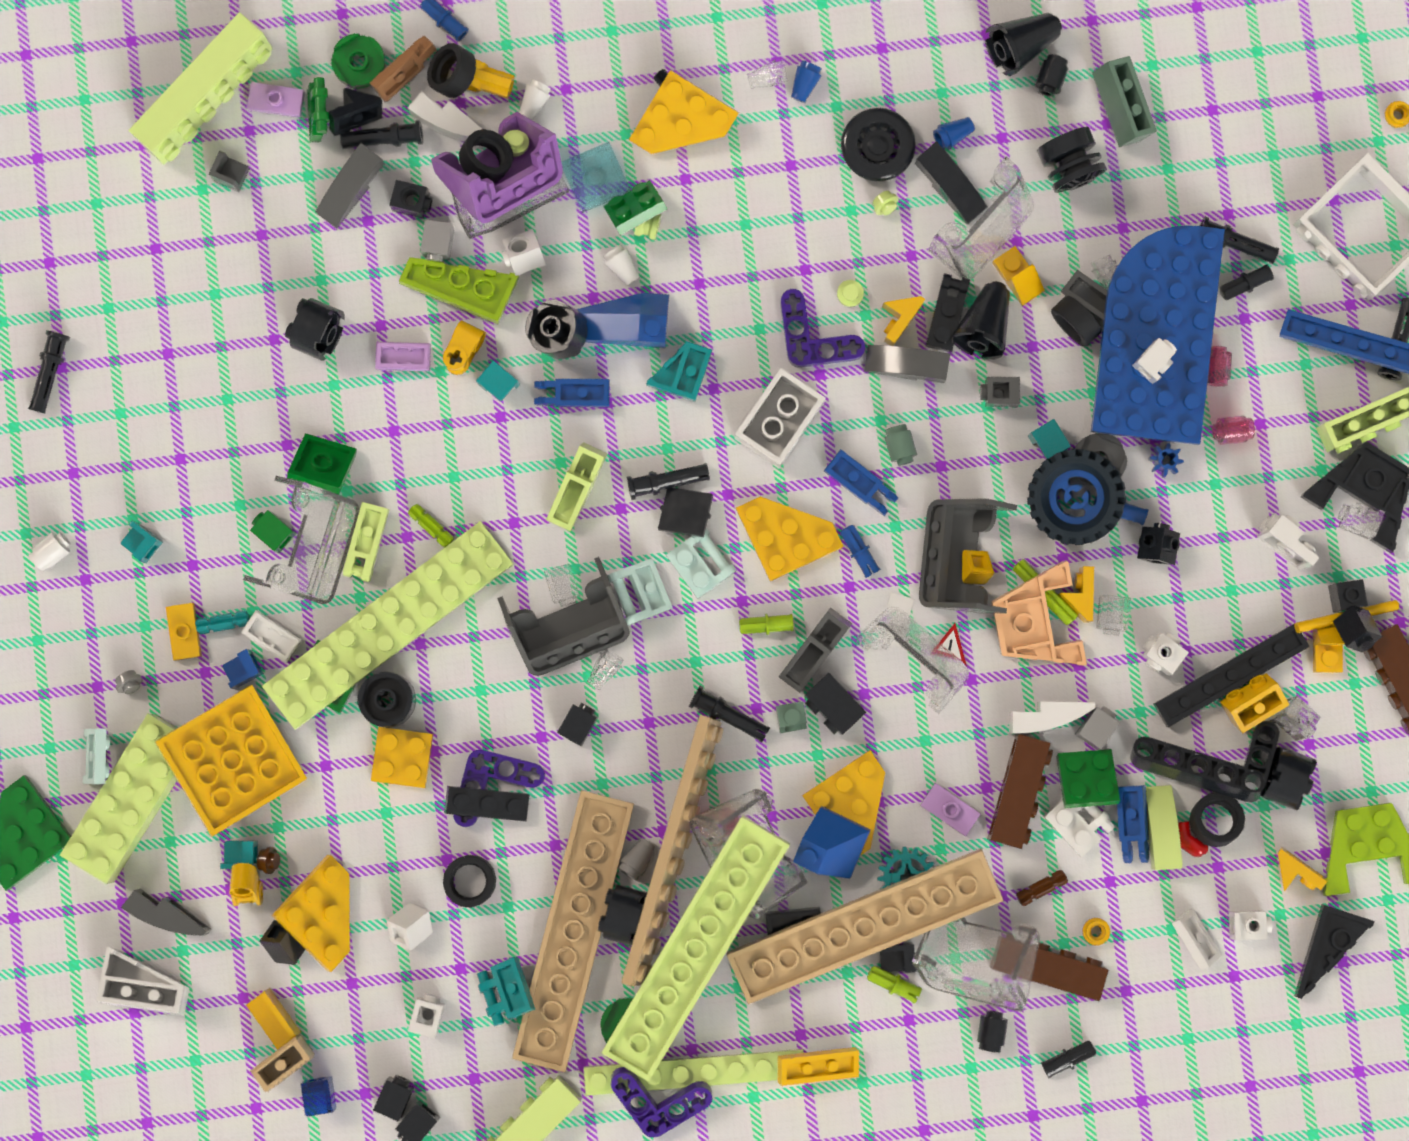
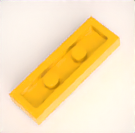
[778,1047,859,1086]

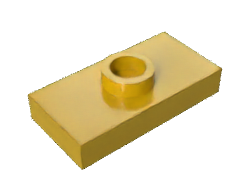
[166,603,202,661]

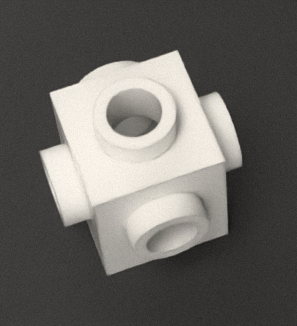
[1142,633,1189,675]

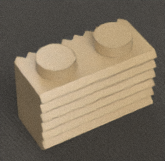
[251,1034,315,1092]

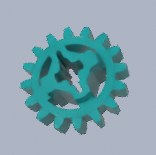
[877,846,934,889]

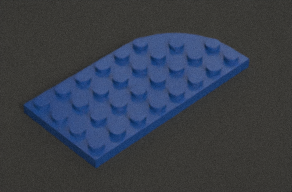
[1091,225,1225,445]

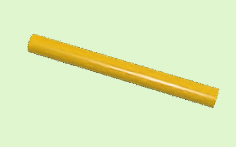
[1294,600,1399,633]

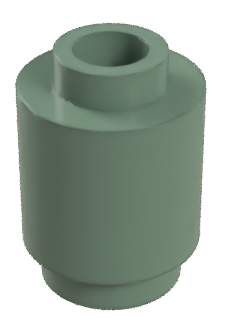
[884,424,917,466]

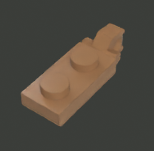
[370,36,437,102]

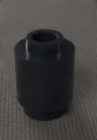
[1035,54,1069,97]
[977,1010,1008,1053]

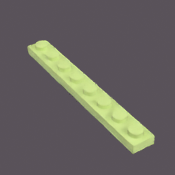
[584,1049,804,1096]

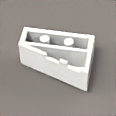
[96,946,190,1015]

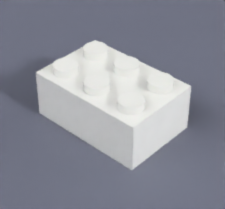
[734,368,826,469]

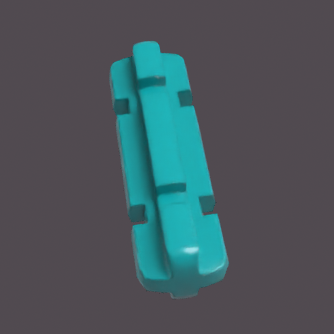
[195,610,250,634]

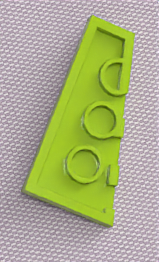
[399,257,519,324]

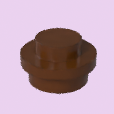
[257,847,280,874]

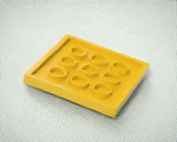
[154,685,307,837]

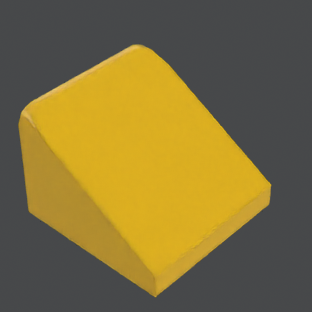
[962,550,994,584]

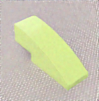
[546,442,608,531]
[1146,785,1183,870]

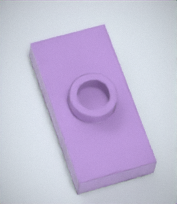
[247,82,305,118]
[375,342,431,372]
[920,783,981,836]

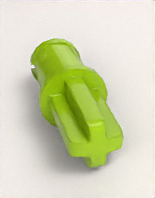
[739,614,794,635]
[867,966,922,1004]

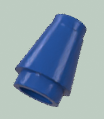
[791,60,822,103]
[933,117,975,149]

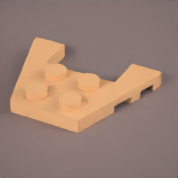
[991,560,1087,666]

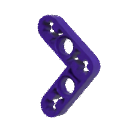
[780,289,865,368]
[453,750,545,827]
[611,1067,712,1138]

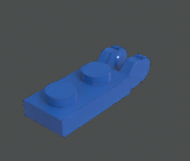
[534,379,610,407]
[824,449,898,516]
[1117,785,1149,863]

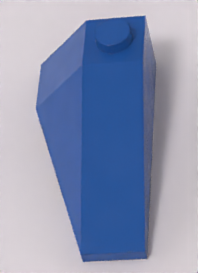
[576,293,669,348]

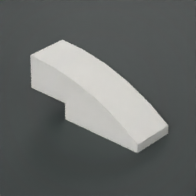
[408,92,482,142]
[1009,701,1095,734]

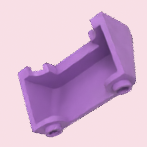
[431,112,563,223]

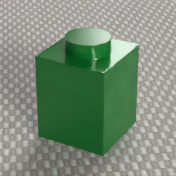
[250,510,297,554]

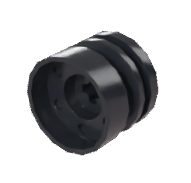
[1037,126,1107,193]

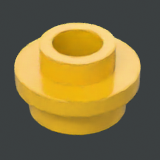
[1384,101,1409,128]
[1082,918,1110,945]

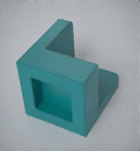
[476,360,520,401]
[1028,419,1071,459]
[121,520,163,563]
[220,841,258,869]

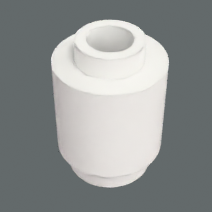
[28,532,71,571]

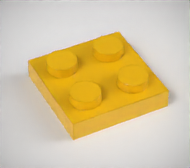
[371,727,433,788]

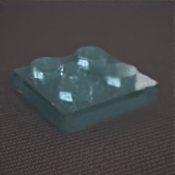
[561,142,631,213]

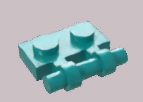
[477,957,536,1027]

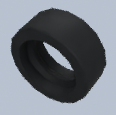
[427,43,476,98]
[459,129,514,183]
[1051,296,1101,347]
[1189,793,1246,847]
[443,855,496,908]

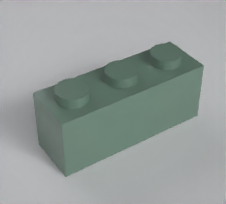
[1092,56,1157,147]

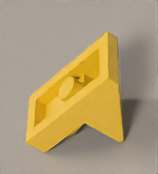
[992,246,1045,306]
[882,296,925,346]
[1059,566,1094,623]
[1313,625,1345,673]
[1278,847,1328,891]

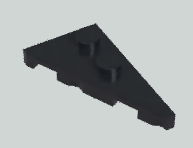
[1294,904,1375,999]

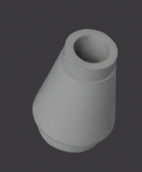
[618,838,655,881]

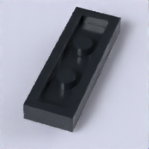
[444,786,530,821]

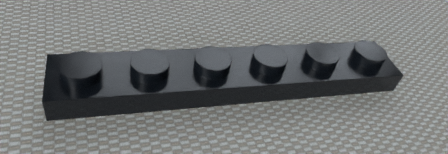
[1153,623,1310,727]

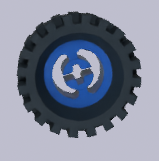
[1027,449,1126,546]

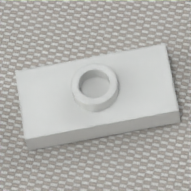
[241,610,302,663]

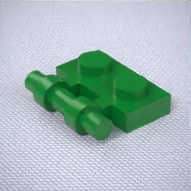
[307,77,329,142]

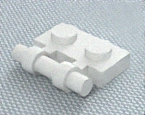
[1043,799,1115,857]

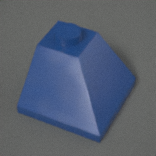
[793,806,871,879]

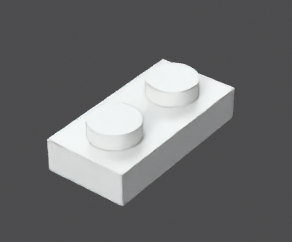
[1172,908,1222,971]

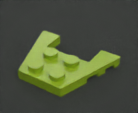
[1323,803,1409,896]

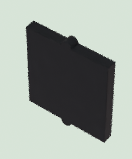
[658,488,713,538]

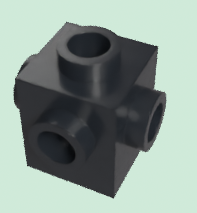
[1137,523,1180,565]

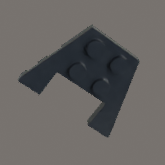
[1300,442,1409,553]

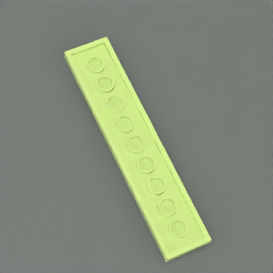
[262,521,513,730]
[601,815,790,1082]

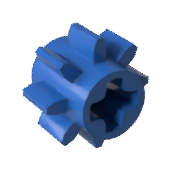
[1148,443,1184,478]

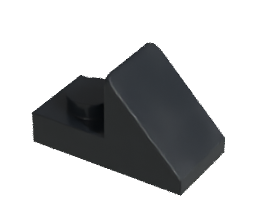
[329,88,382,137]

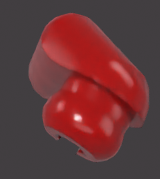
[1178,821,1208,857]

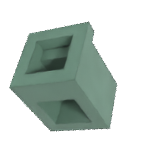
[775,701,807,733]

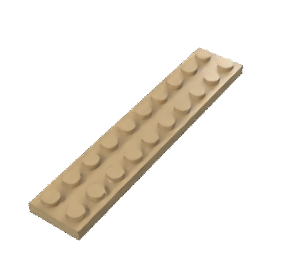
[621,715,723,986]
[512,790,634,1072]
[727,848,1004,1004]

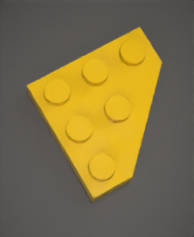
[629,70,739,154]
[736,496,844,582]
[802,750,885,856]
[272,854,350,972]

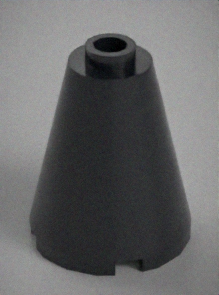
[985,13,1062,76]
[952,281,1010,359]

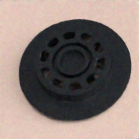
[841,108,916,181]

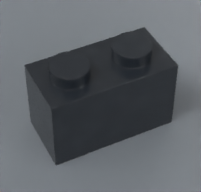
[804,673,867,735]

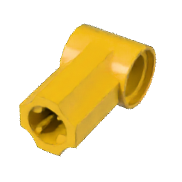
[467,59,515,99]

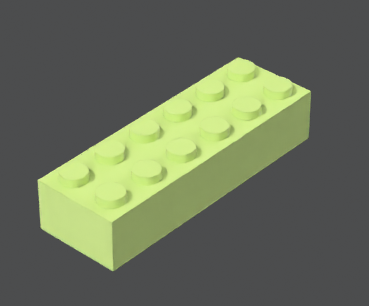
[128,12,272,165]
[60,713,177,884]

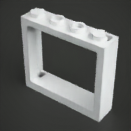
[1293,153,1409,301]

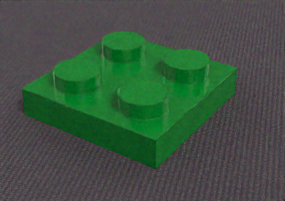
[603,180,667,236]
[287,433,357,495]
[1056,749,1120,808]

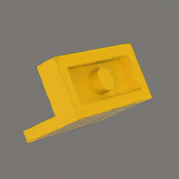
[246,988,302,1050]

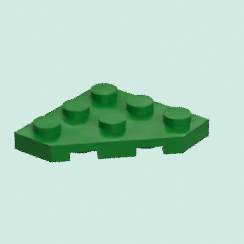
[0,775,71,891]

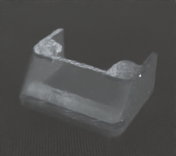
[243,476,360,604]

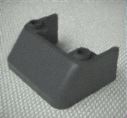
[919,498,1017,614]
[497,557,630,676]

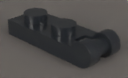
[925,273,970,353]

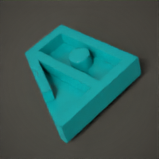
[646,341,712,402]

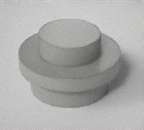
[115,670,143,694]

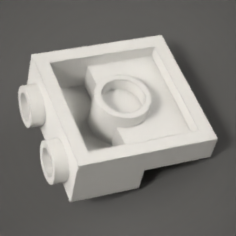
[1257,513,1320,570]

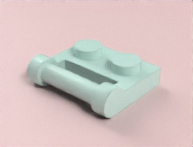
[666,528,737,599]
[607,558,673,626]
[83,729,110,784]

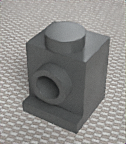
[980,377,1020,408]

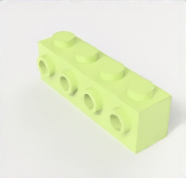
[1316,387,1409,454]

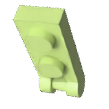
[343,502,389,582]

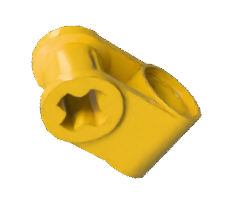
[443,320,486,375]
[229,863,263,906]

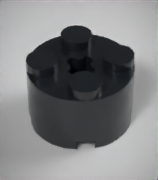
[285,298,345,361]
[525,299,588,359]
[357,672,416,727]
[1261,747,1317,811]
[598,885,648,946]

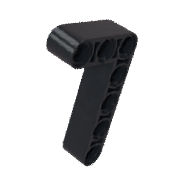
[1130,721,1280,802]

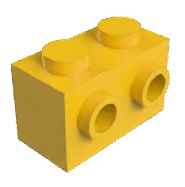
[1219,673,1290,734]

